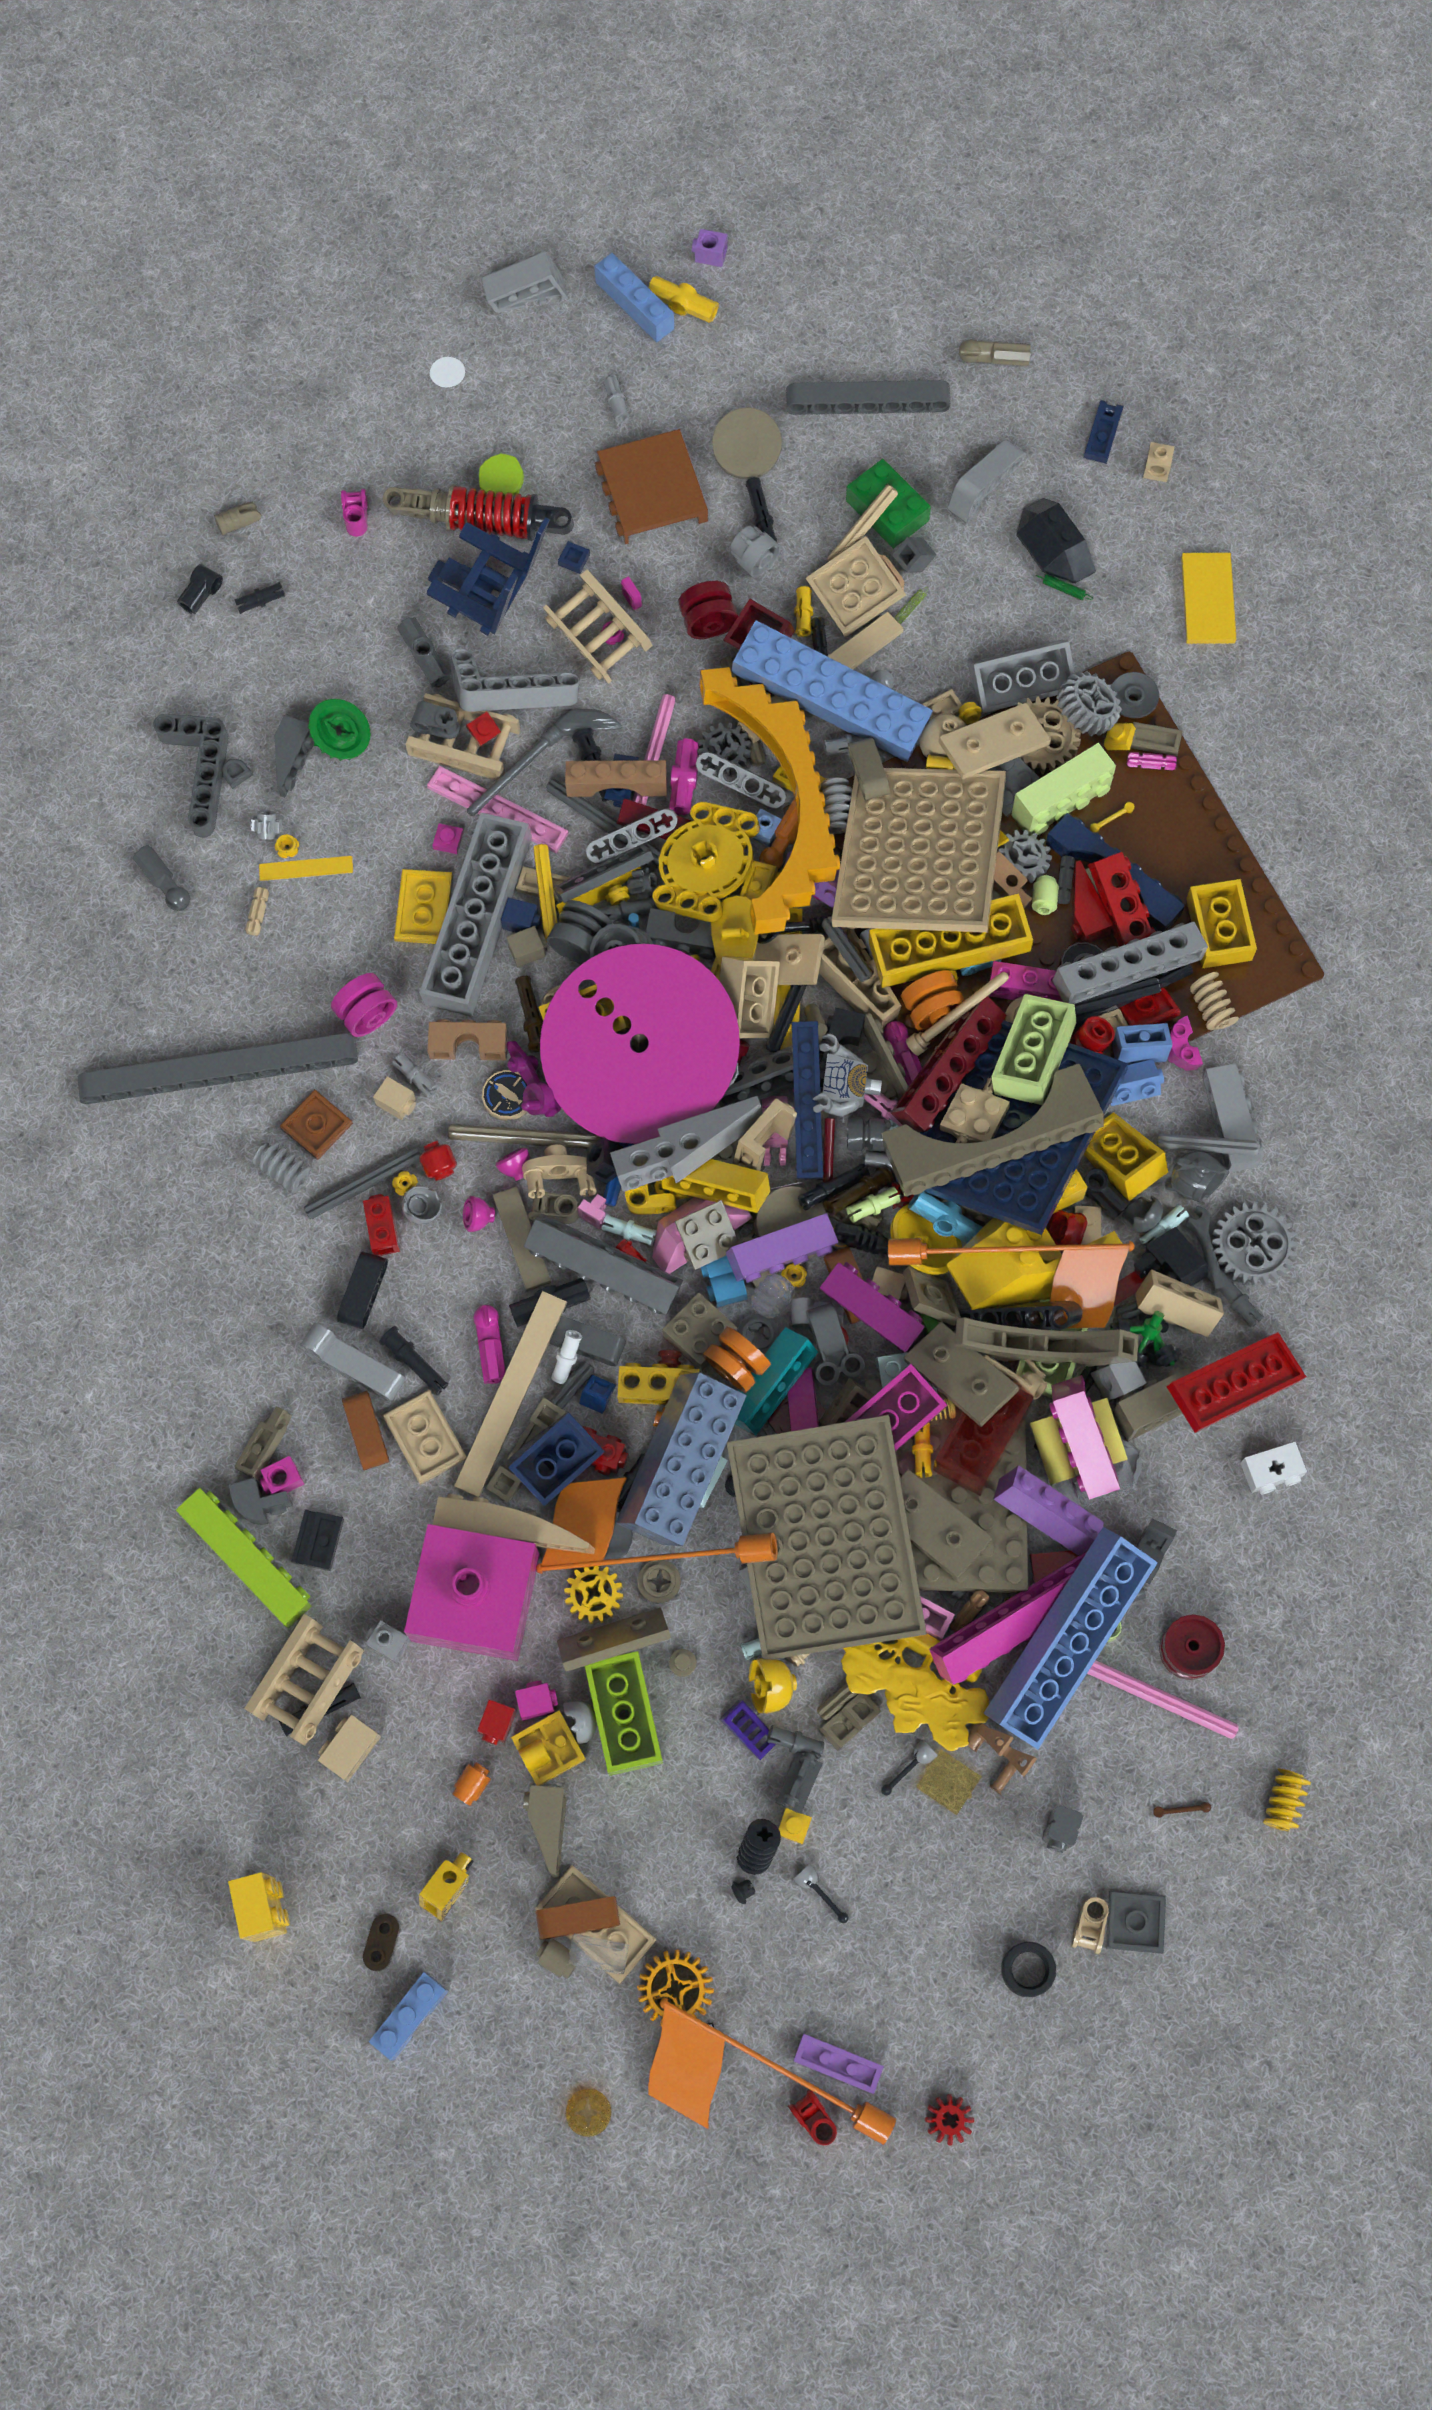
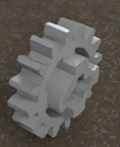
[997,830,1052,883]

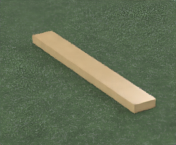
[738,612,904,743]
[454,1291,567,1497]

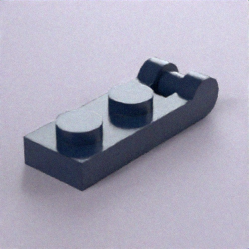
[1084,400,1124,464]

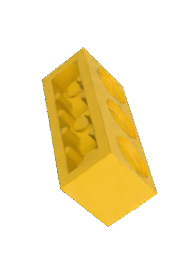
[617,1363,699,1405]

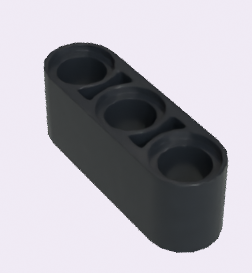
[337,1251,388,1330]

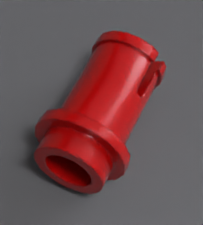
[615,1239,648,1263]

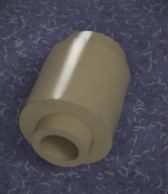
[536,1939,580,1979]

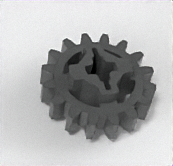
[698,722,751,776]

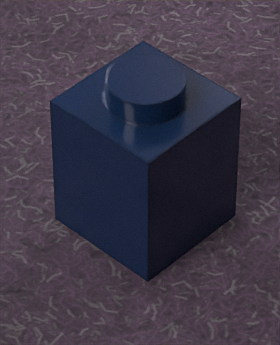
[501,897,542,933]

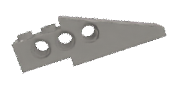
[610,1096,763,1192]

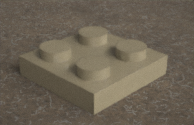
[903,1266,961,1326]

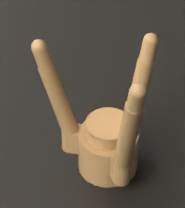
[983,1355,1047,1400]

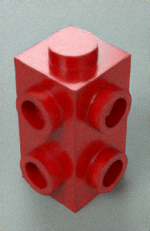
[582,1426,629,1476]

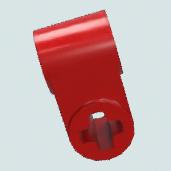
[788,2089,837,2146]

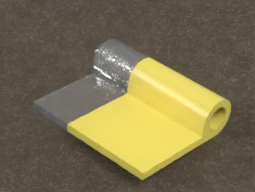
[1030,1398,1138,1509]

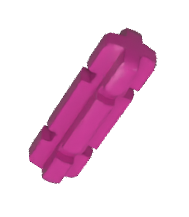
[1127,752,1177,770]

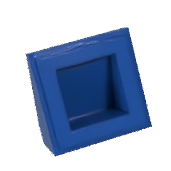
[579,1375,616,1414]

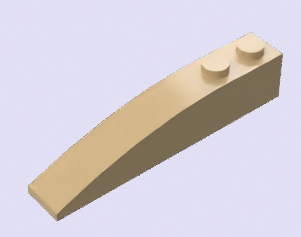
[433,1494,595,1554]

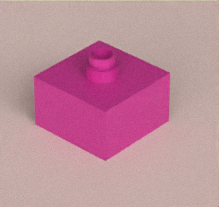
[404,1524,540,1661]

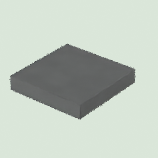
[1106,1891,1166,1954]

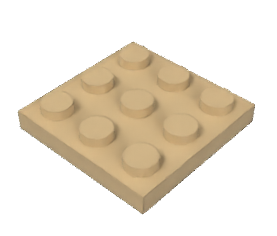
[806,536,906,637]

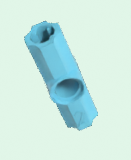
[908,1191,983,1244]

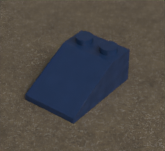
[506,1412,605,1506]

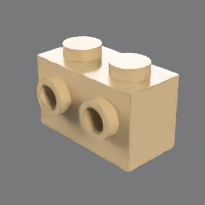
[318,1715,381,1782]

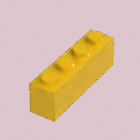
[661,1159,770,1213]

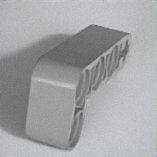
[948,440,1026,523]
[300,1322,406,1402]

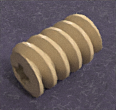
[1190,972,1239,1030]

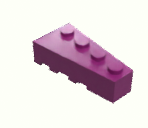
[819,1262,925,1353]

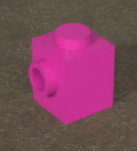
[515,1680,558,1721]

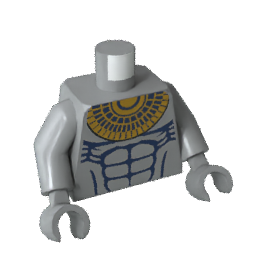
[813,1034,882,1117]

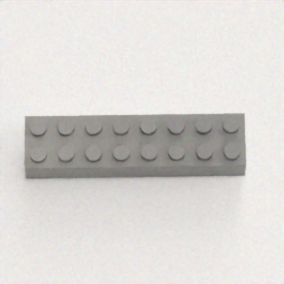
[419,813,532,1016]

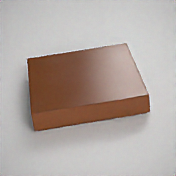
[280,1089,353,1160]

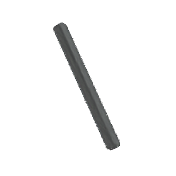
[546,779,668,869]

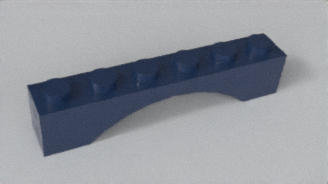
[1046,813,1185,932]

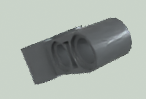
[806,1302,865,1386]

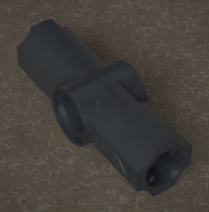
[509,1278,591,1327]

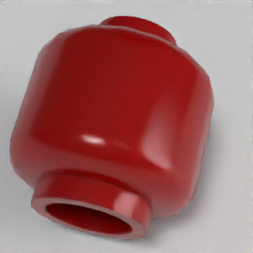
[419,1141,457,1181]

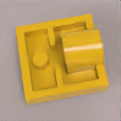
[511,1710,586,1786]

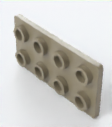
[859,1013,910,1108]

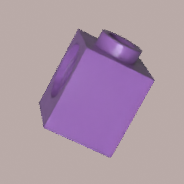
[692,229,728,267]

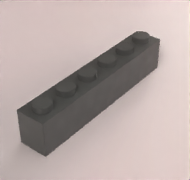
[524,1213,683,1314]

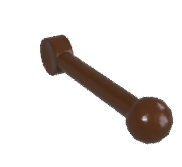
[1153,1802,1211,1818]

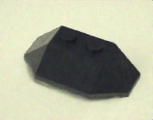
[1016,498,1096,584]

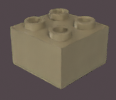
[662,1293,737,1372]

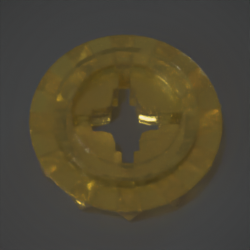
[565,2089,611,2137]

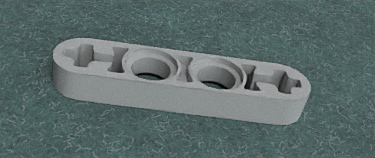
[696,751,786,808]
[586,808,678,863]

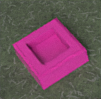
[621,576,642,610]

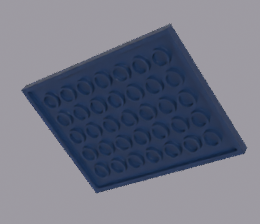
[896,1020,1128,1235]

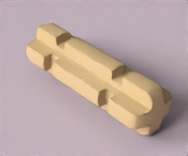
[245,887,269,936]

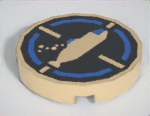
[482,1070,527,1121]

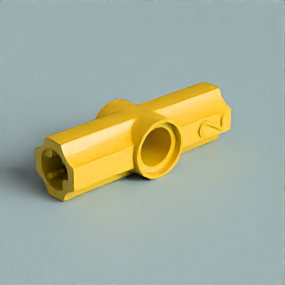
[648,276,719,323]

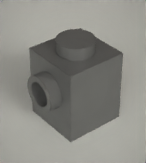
[893,537,937,573]

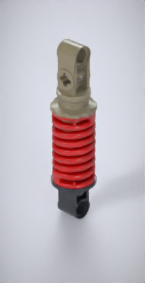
[383,484,574,541]

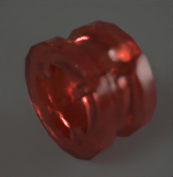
[658,1350,682,1368]

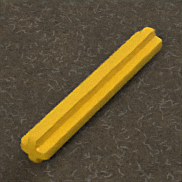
[533,844,557,943]

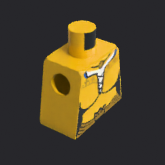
[419,1852,474,1921]

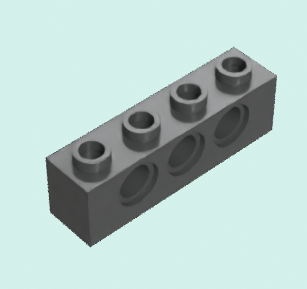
[719,1046,794,1108]

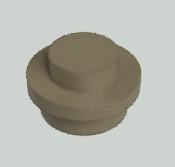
[669,1649,697,1677]

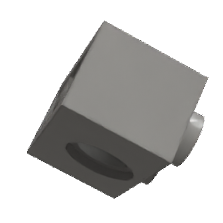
[1090,1362,1146,1400]

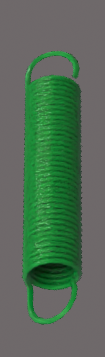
[1036,574,1093,600]

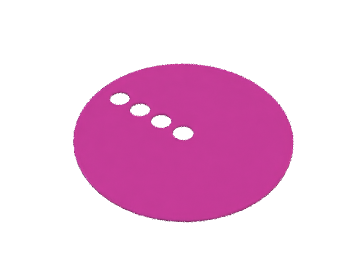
[540,944,740,1144]

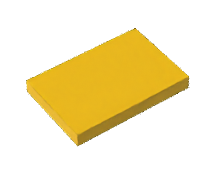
[394,869,453,944]

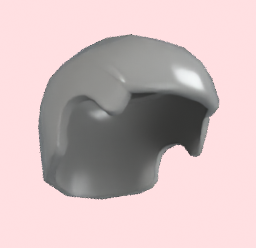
[401,1185,443,1225]
[563,1700,597,1744]

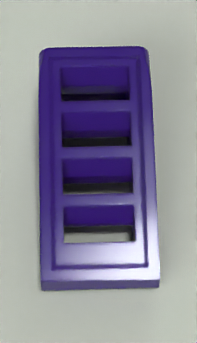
[720,1700,776,1760]

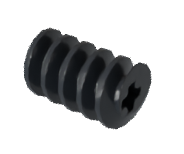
[736,1819,781,1875]

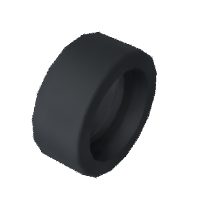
[1001,1942,1056,1997]

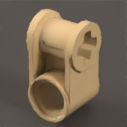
[1071,1897,1109,1955]

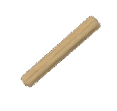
[827,485,898,562]

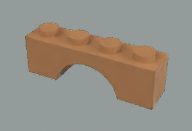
[565,760,667,797]

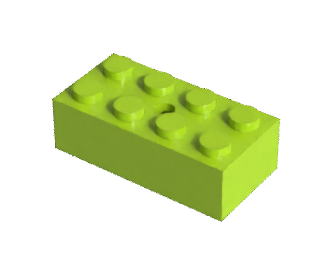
[585,1651,663,1776]

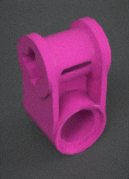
[341,489,368,537]

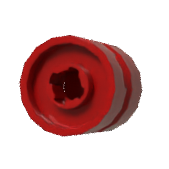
[1069,1016,1115,1054]

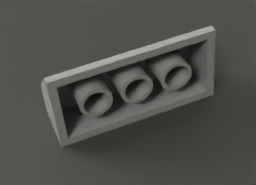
[967,639,1075,713]

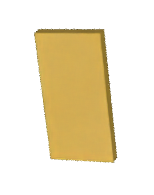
[1181,553,1236,644]

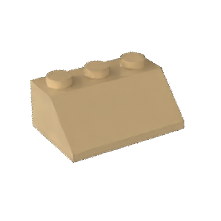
[720,957,780,1038]

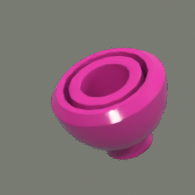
[495,1147,530,1181]
[463,1196,495,1232]

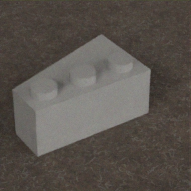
[482,251,568,313]

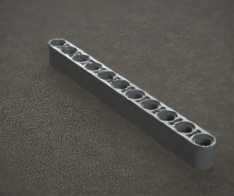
[77,1033,358,1104]

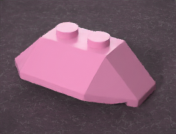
[652,1197,752,1274]

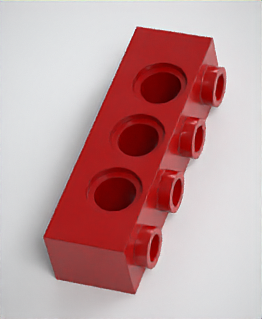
[1088,852,1156,947]

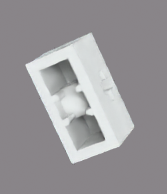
[1241,1442,1307,1495]

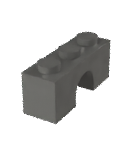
[646,908,716,959]

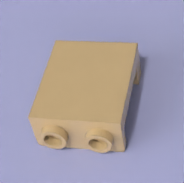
[733,1098,797,1171]

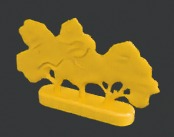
[841,1634,989,1751]

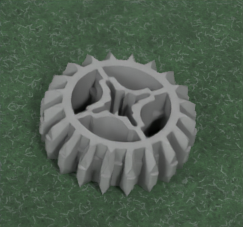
[1056,671,1122,736]

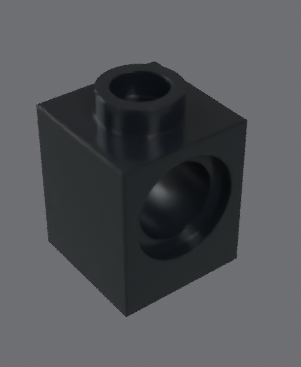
[587,1137,623,1184]

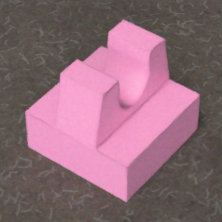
[578,1194,606,1230]

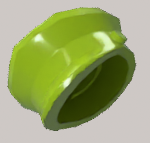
[479,453,524,498]

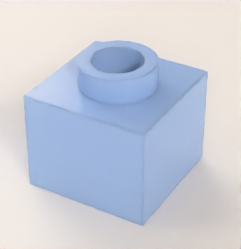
[748,808,782,847]

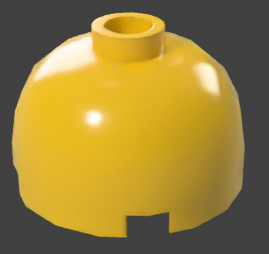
[749,1658,797,1714]

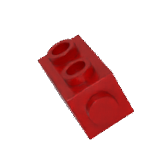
[363,1194,400,1256]

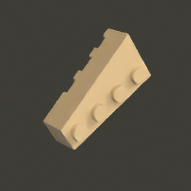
[819,927,901,1030]

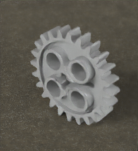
[1211,1202,1298,1287]

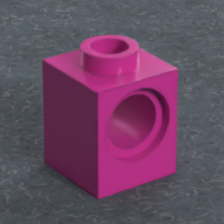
[260,1456,304,1495]

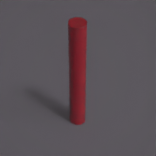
[822,1118,835,1182]

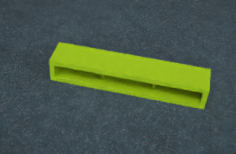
[176,1487,312,1629]

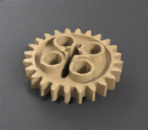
[1010,696,1081,775]

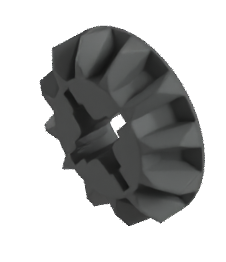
[738,1314,780,1354]

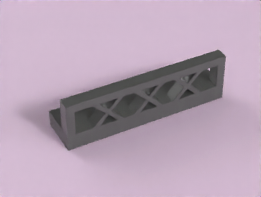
[553,844,655,903]

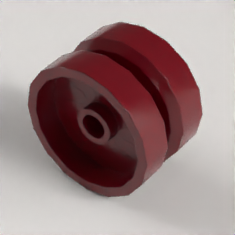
[678,580,738,640]
[1159,1614,1225,1680]

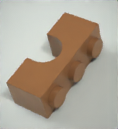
[427,1019,508,1060]

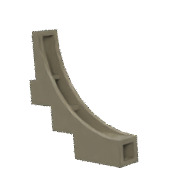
[955,1318,1139,1366]

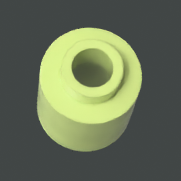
[1032,875,1059,915]

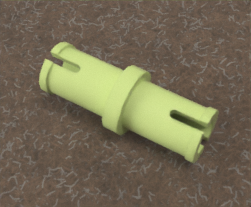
[846,1187,901,1223]

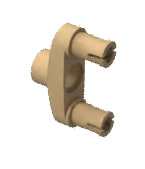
[522,1144,596,1198]

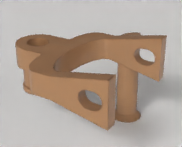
[967,1723,1037,1795]

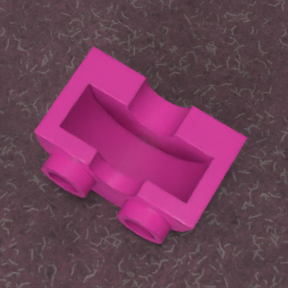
[1168,1015,1203,1071]

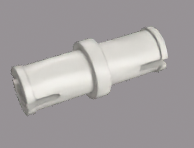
[551,1330,582,1384]

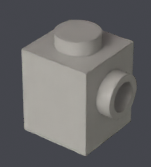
[366,1620,411,1664]

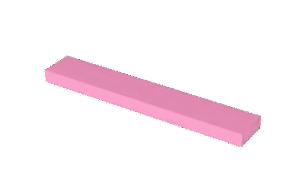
[427,765,569,853]

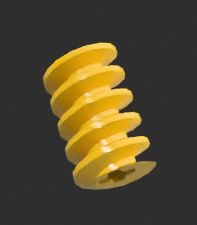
[1263,1768,1311,1832]

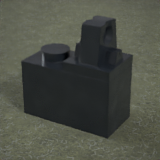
[1134,1227,1208,1286]

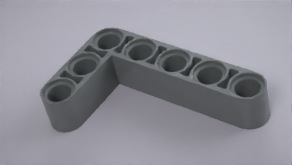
[153,714,229,838]

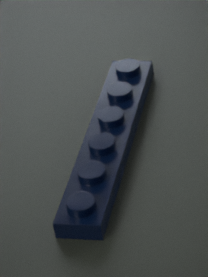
[792,1021,823,1179]

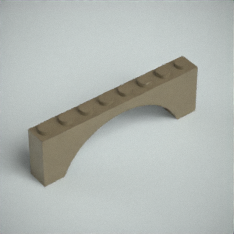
[881,1064,1104,1197]

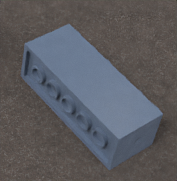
[616,1372,747,1546]

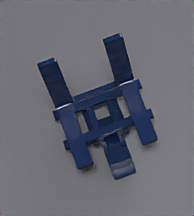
[426,517,550,636]

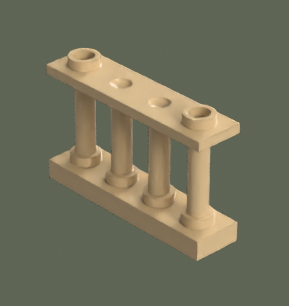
[543,569,653,684]
[406,693,520,780]
[244,1614,365,1746]

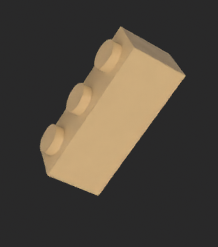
[1136,1270,1224,1337]

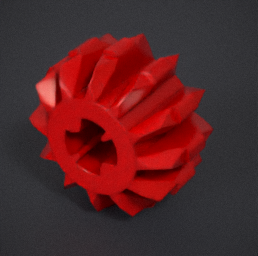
[925,2094,974,2146]

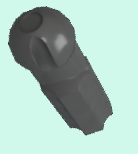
[133,845,190,911]

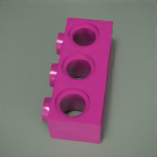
[988,961,1063,1002]

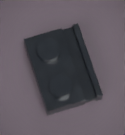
[291,1509,344,1571]

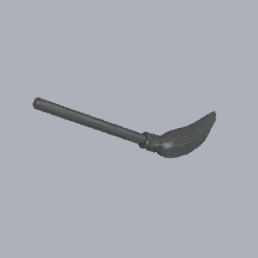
[467,709,622,816]

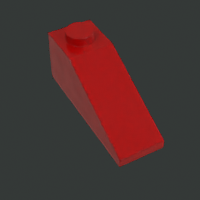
[1071,860,1113,943]

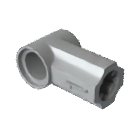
[791,1298,843,1329]

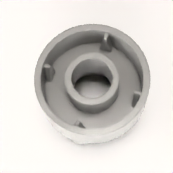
[730,526,781,577]

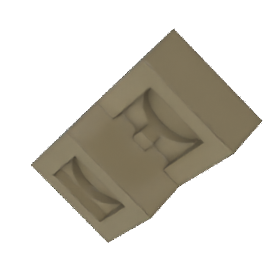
[819,1693,881,1751]

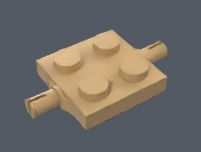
[940,1078,1010,1144]

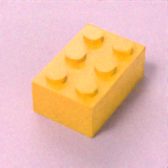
[1186,879,1257,968]
[228,1872,290,1942]

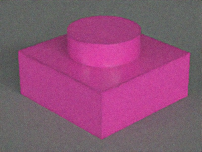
[432,823,464,854]

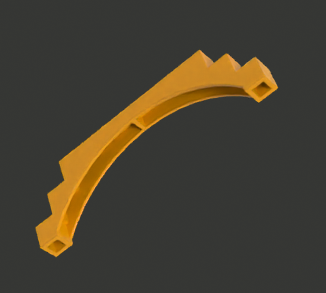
[699,667,840,935]

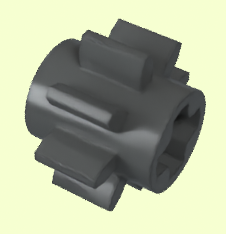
[627,868,659,900]

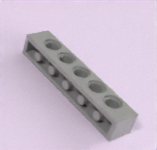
[1053,922,1208,1004]

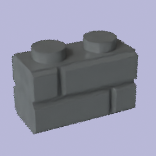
[1042,1805,1084,1853]

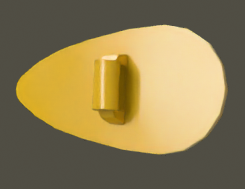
[711,896,759,968]

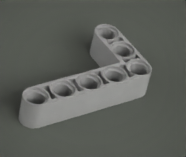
[451,648,579,712]

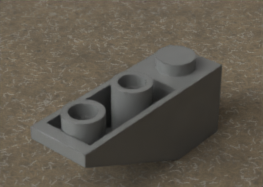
[274,715,314,798]

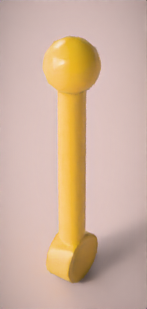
[1090,802,1134,832]

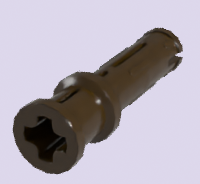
[515,975,543,1052]
[823,1166,894,1216]

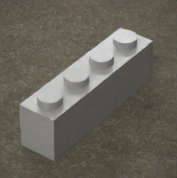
[1202,1063,1264,1173]

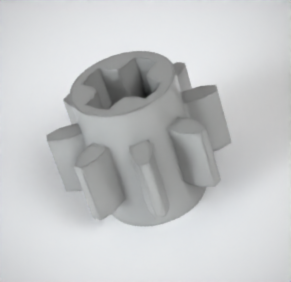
[251,810,282,839]

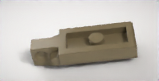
[234,1406,292,1480]

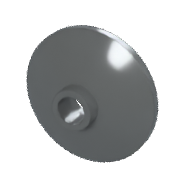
[1111,672,1159,718]

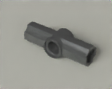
[397,617,451,688]

